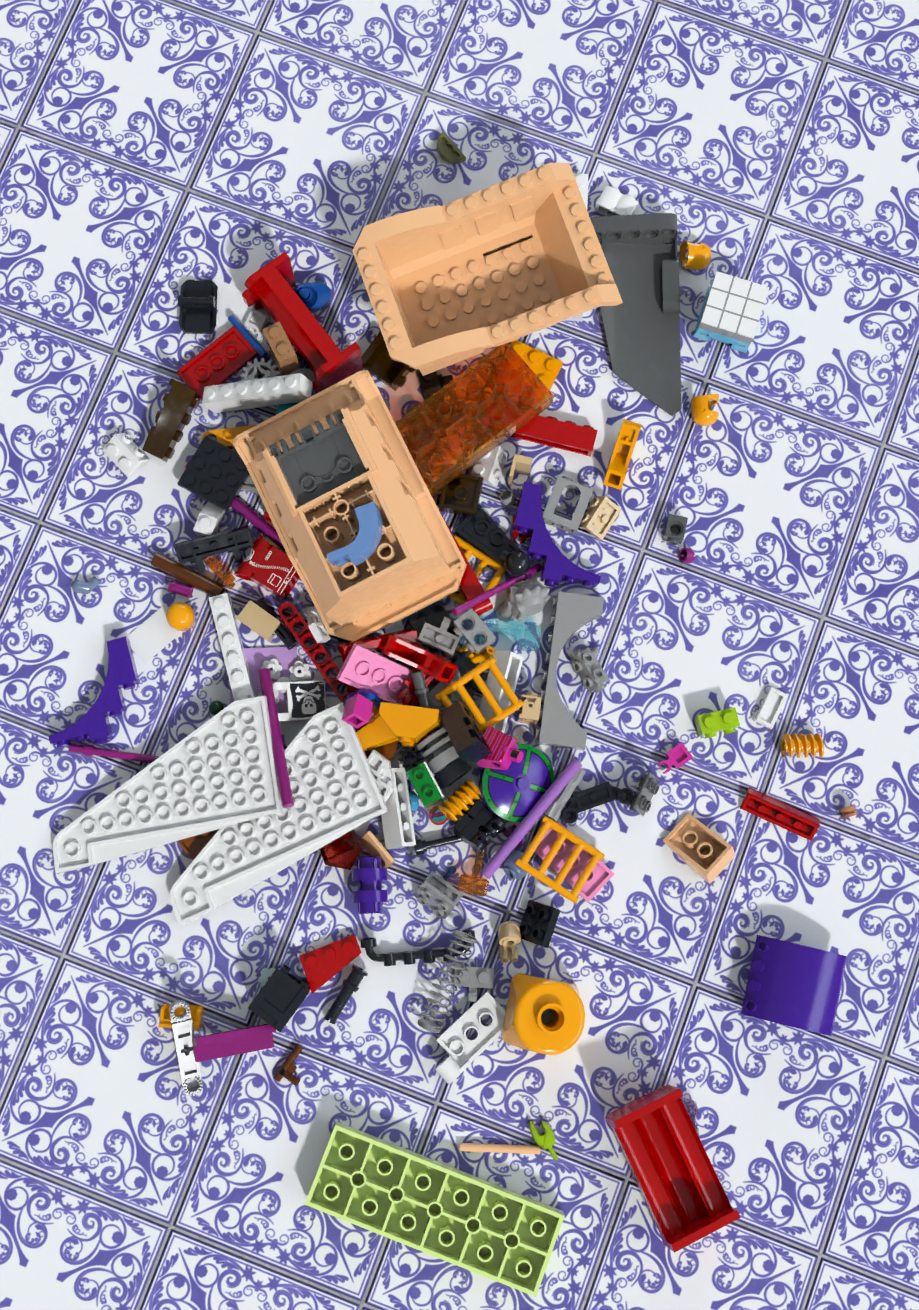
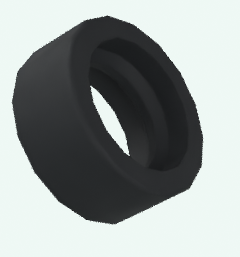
[434,758,472,790]

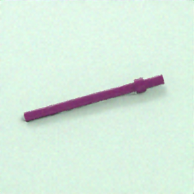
[452,563,542,616]
[69,744,160,763]

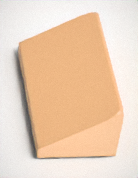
[360,831,395,868]

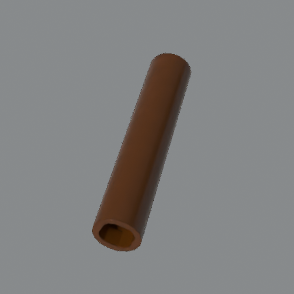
[151,552,226,596]

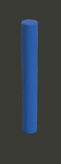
[228,314,268,358]

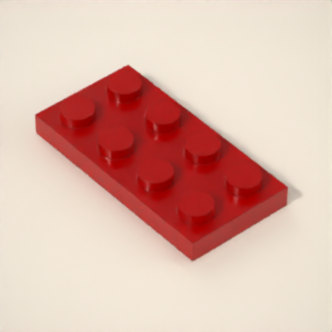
[176,326,258,401]

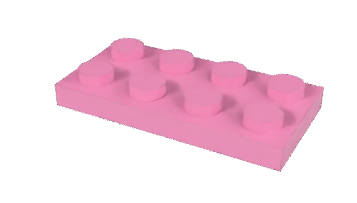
[336,643,413,705]
[535,821,614,903]

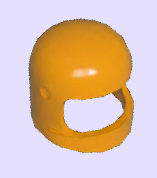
[680,241,711,270]
[691,394,719,426]
[166,602,196,631]

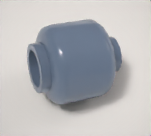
[503,850,532,879]

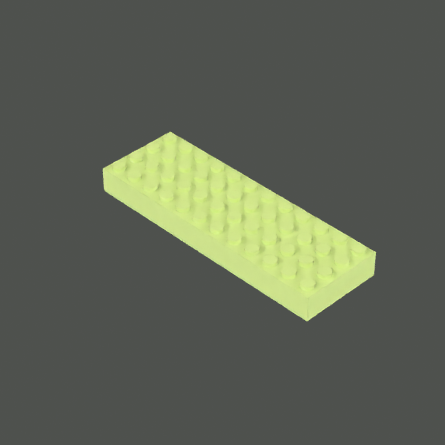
[305,1122,565,1297]

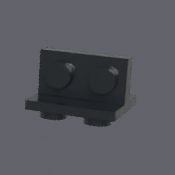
[519,900,560,948]

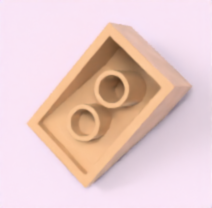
[663,813,736,884]

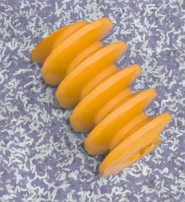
[781,733,824,758]
[438,780,480,823]

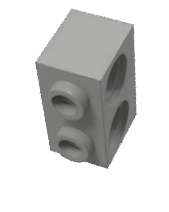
[453,608,496,655]

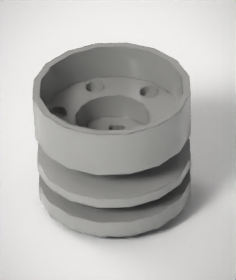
[416,727,460,775]

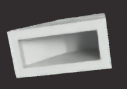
[193,502,226,537]

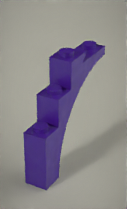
[513,482,601,588]
[48,636,140,747]

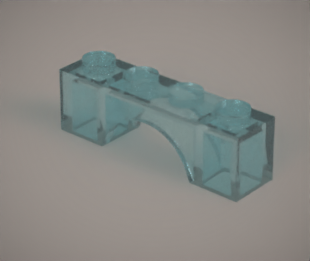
[462,620,540,651]

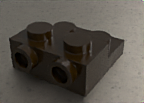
[436,471,484,515]

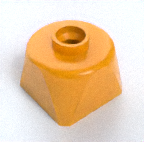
[501,973,585,1055]

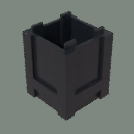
[248,964,311,1032]

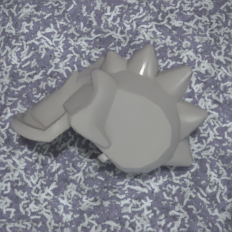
[496,584,551,622]

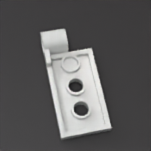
[435,991,506,1085]

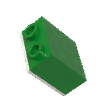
[406,762,444,809]

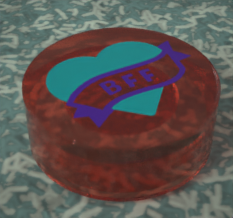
[429,805,448,825]

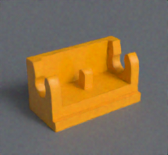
[158,1003,204,1030]

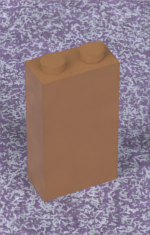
[262,321,300,376]

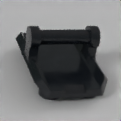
[178,280,218,334]

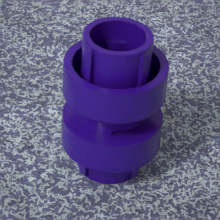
[352,857,388,914]

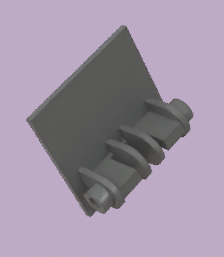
[629,771,660,816]

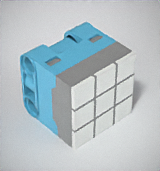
[693,271,769,353]

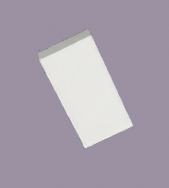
[754,687,788,730]

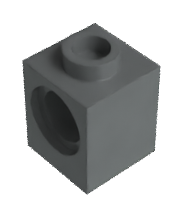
[662,514,688,545]

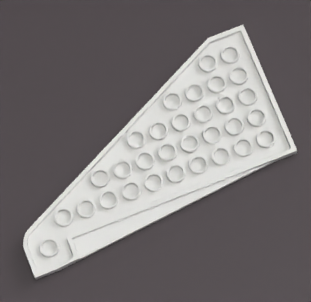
[52,695,283,873]
[170,702,389,926]

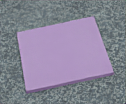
[230,647,298,713]

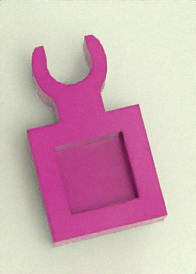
[657,742,693,774]

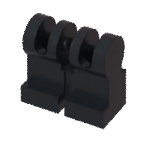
[453,800,505,853]

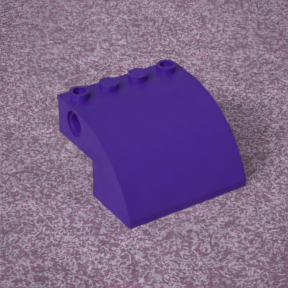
[741,935,847,1036]

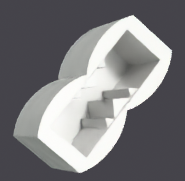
[595,186,638,216]

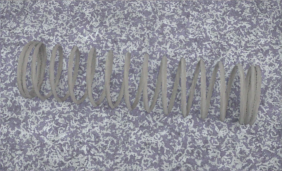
[417,930,477,1033]

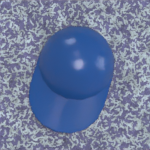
[293,282,331,310]

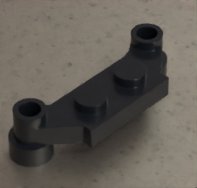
[562,781,633,824]

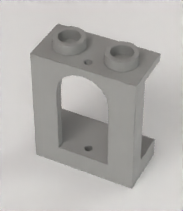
[543,476,593,535]

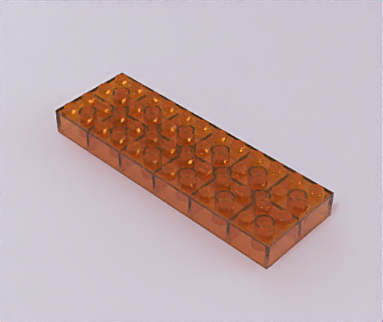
[396,343,554,495]

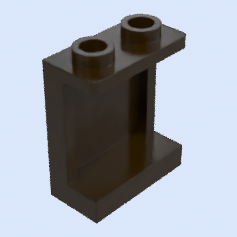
[361,331,415,391]

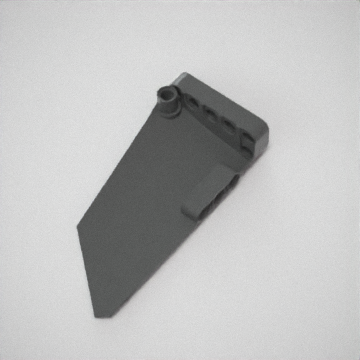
[590,213,682,416]

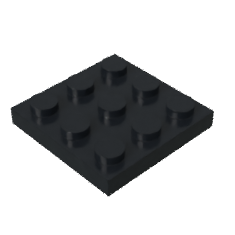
[177,435,249,512]

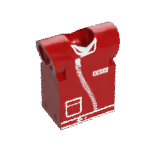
[234,534,300,600]

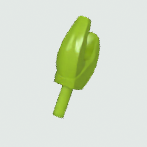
[529,1121,559,1161]

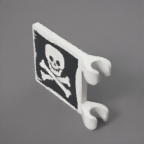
[272,680,327,722]

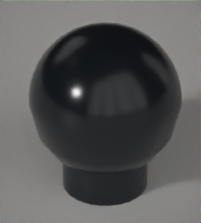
[499,549,531,577]

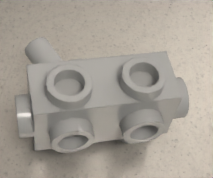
[570,647,610,693]

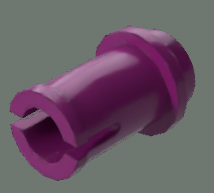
[168,580,194,598]

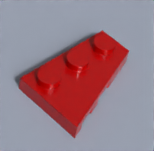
[299,934,362,994]

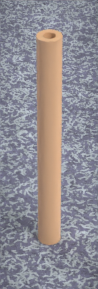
[459,1143,540,1154]

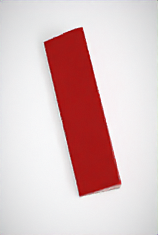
[740,787,820,841]

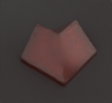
[320,829,363,870]

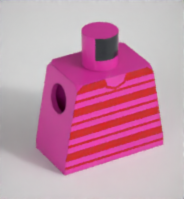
[476,726,523,770]

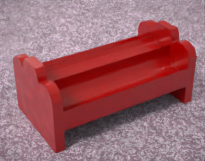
[242,252,363,394]
[605,1085,741,1253]

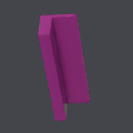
[192,1024,276,1062]

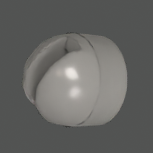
[499,490,516,506]

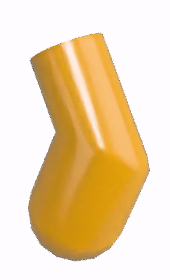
[467,646,495,664]

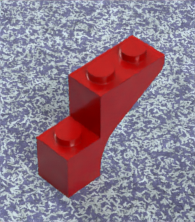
[382,634,458,684]

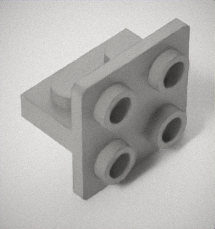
[414,871,464,919]

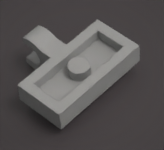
[417,617,460,656]
[454,966,494,1002]

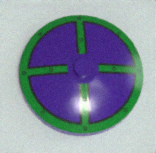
[479,743,555,822]

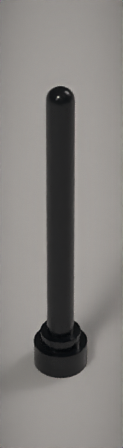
[414,827,506,856]

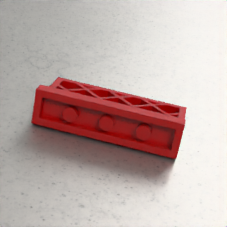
[338,628,421,692]

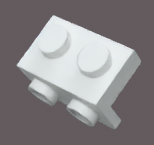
[102,433,149,477]
[470,444,508,487]

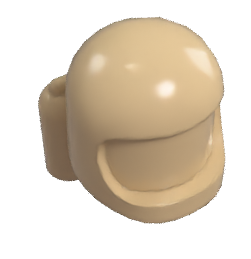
[498,921,521,963]

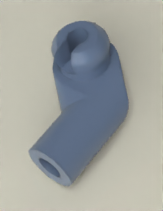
[71,576,101,594]

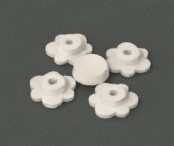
[258,659,311,704]

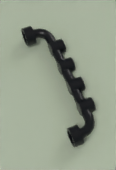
[360,930,475,966]

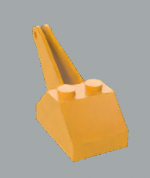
[356,702,442,751]

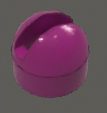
[679,547,695,563]

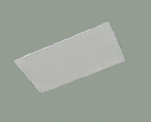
[127,604,183,664]

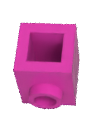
[341,693,373,729]

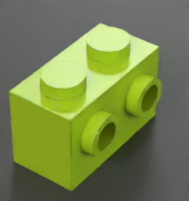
[694,707,740,738]

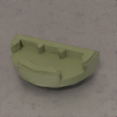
[437,131,466,164]

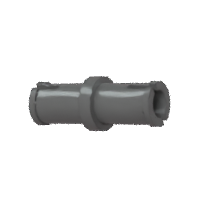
[411,671,432,709]

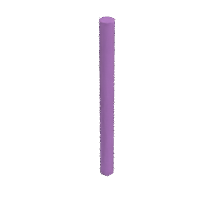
[480,758,582,879]

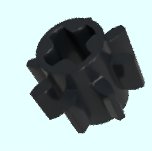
[398,747,422,769]

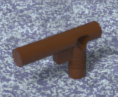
[273,1044,303,1086]

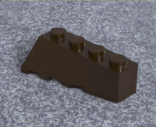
[142,378,200,462]

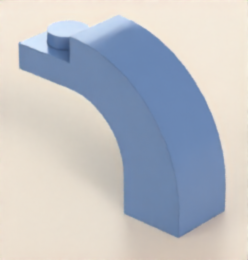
[326,501,383,566]

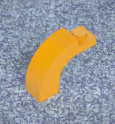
[603,419,642,490]

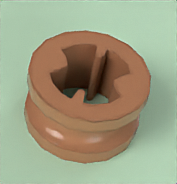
[839,805,859,819]

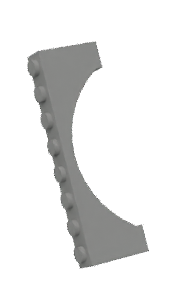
[535,591,604,751]

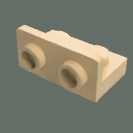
[579,496,622,540]

